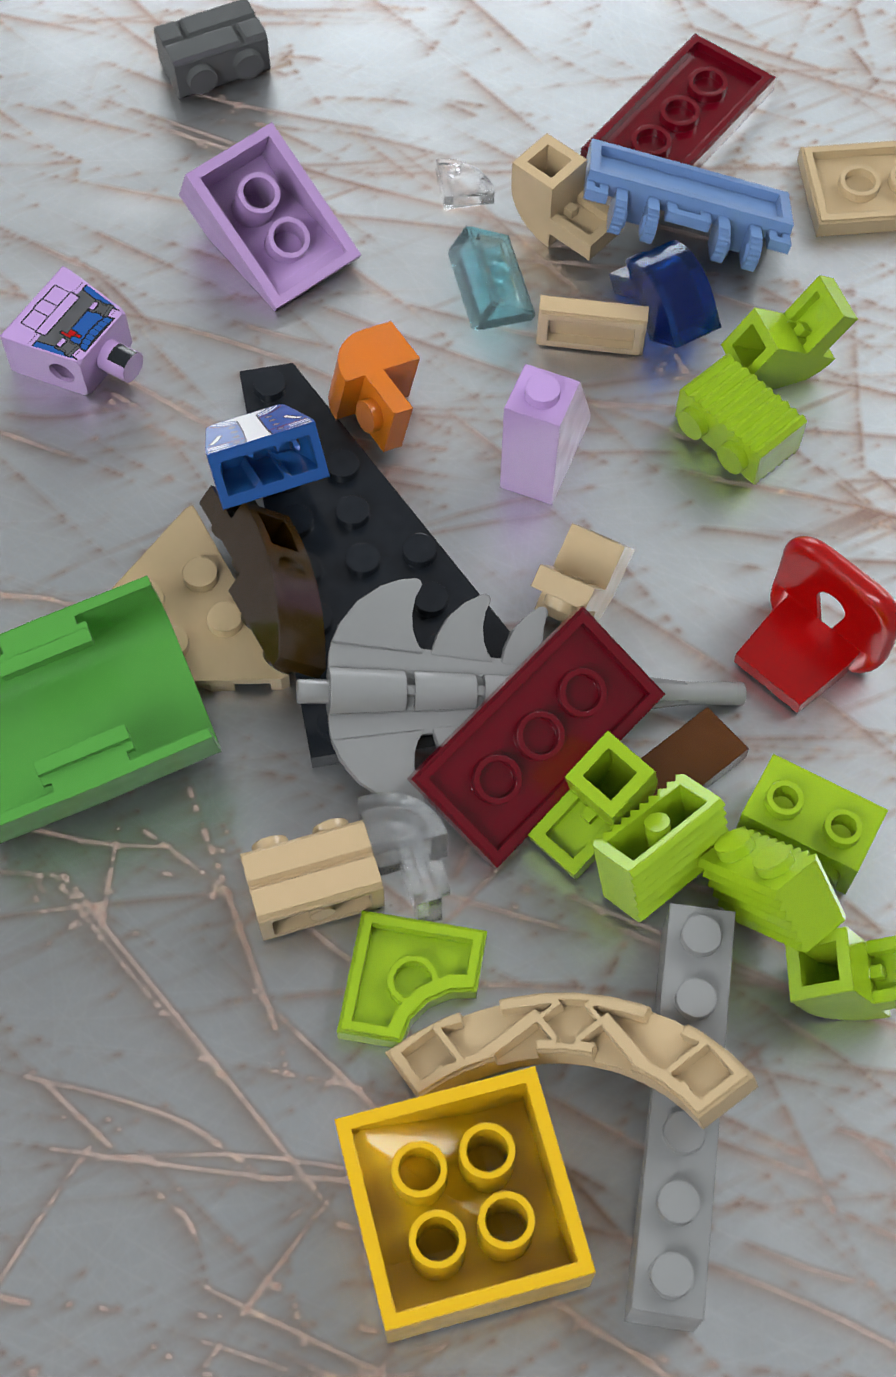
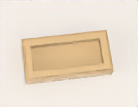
[536,295,649,356]

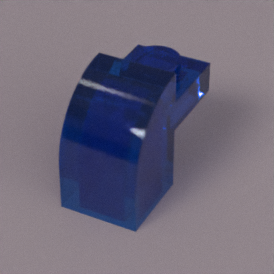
[609,239,722,348]

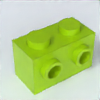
[736,754,888,894]

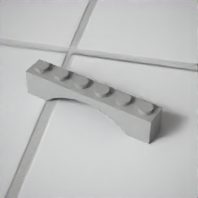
[624,903,736,1332]

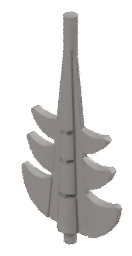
[296,578,746,807]

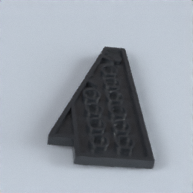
[239,363,510,768]

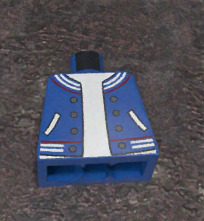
[205,404,330,510]

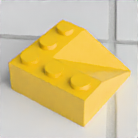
[334,1066,596,1343]

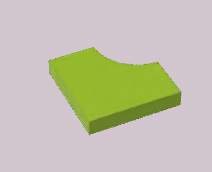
[337,910,487,1048]

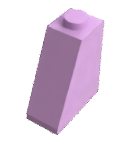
[500,364,591,505]

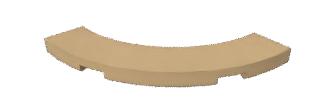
[385,993,758,1130]

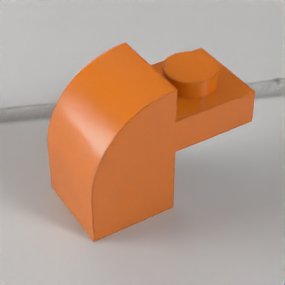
[328,321,420,452]

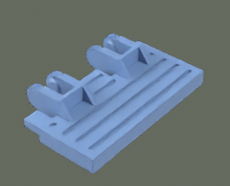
[583,138,794,272]

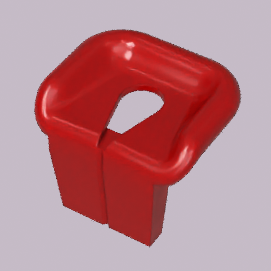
[734,536,896,713]

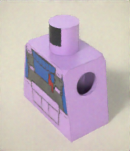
[0,266,143,395]

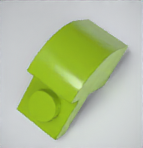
[720,275,858,389]
[528,731,658,880]
[785,926,896,1020]

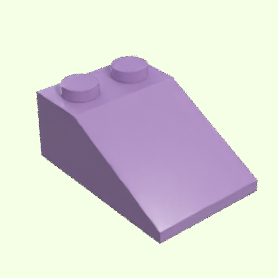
[179,122,361,311]

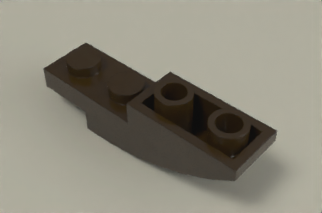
[199,485,326,678]

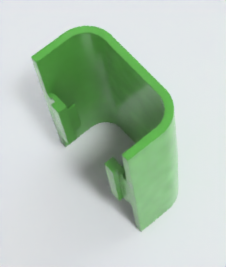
[0,576,222,844]

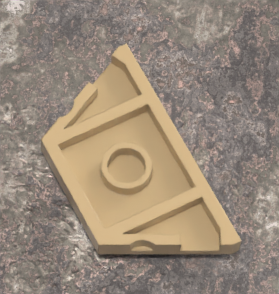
[112,505,290,692]

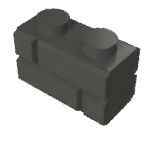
[153,0,271,99]

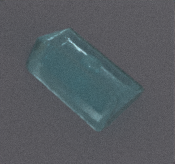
[448,226,536,330]

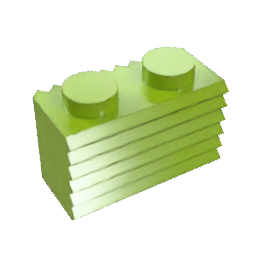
[675,354,807,484]
[593,774,729,922]
[697,826,846,953]

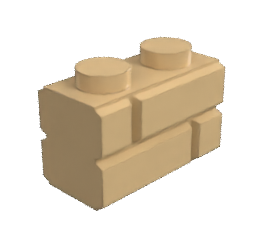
[240,818,385,941]

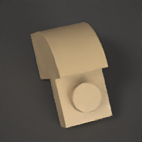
[511,133,623,260]
[531,523,635,622]

